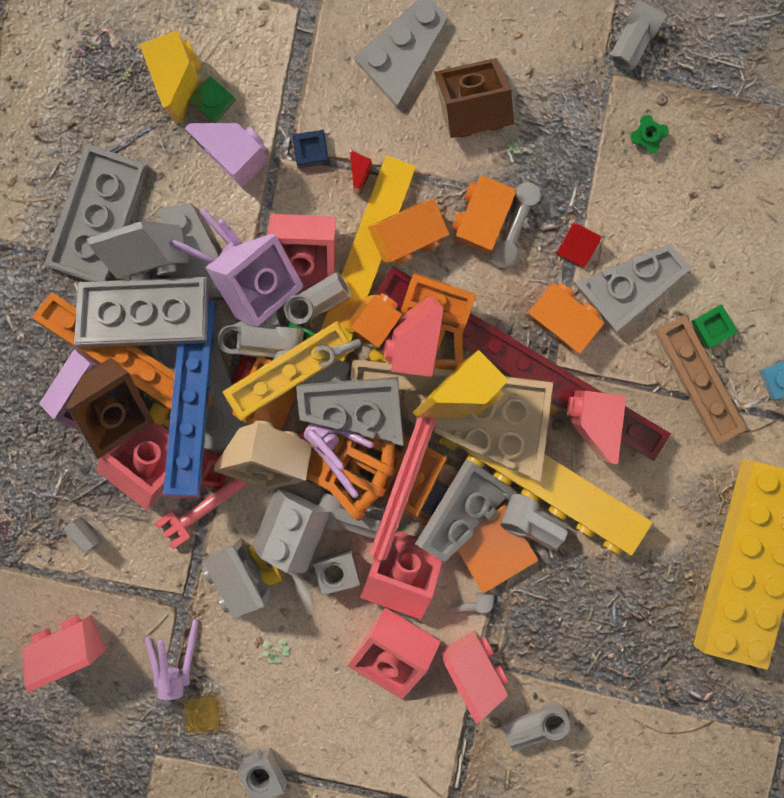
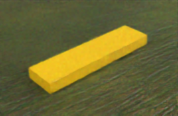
[222,321,355,421]

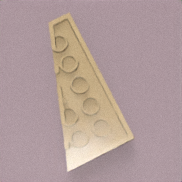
[350,359,553,482]

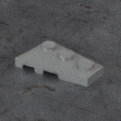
[354,0,448,108]
[159,203,223,300]
[573,244,691,333]
[296,377,404,446]
[415,459,517,562]

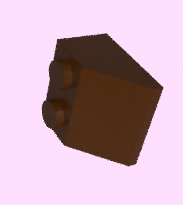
[434,58,514,138]
[66,357,154,459]

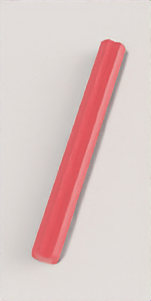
[370,417,437,561]

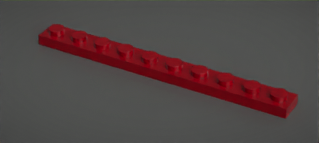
[376,266,671,461]

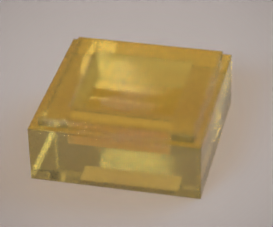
[183,695,220,733]

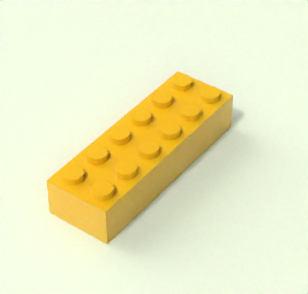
[693,459,784,670]

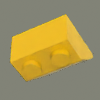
[139,30,202,124]
[412,350,508,419]

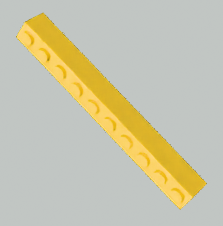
[366,348,653,556]

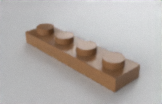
[654,315,747,445]

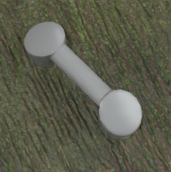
[490,182,541,269]

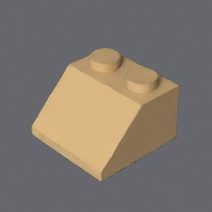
[214,421,312,490]

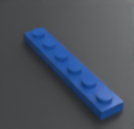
[163,301,217,498]

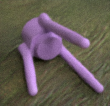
[171,208,242,264]
[304,423,374,498]
[145,619,199,700]

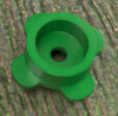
[630,115,669,154]

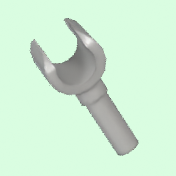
[314,339,362,366]
[449,592,494,615]

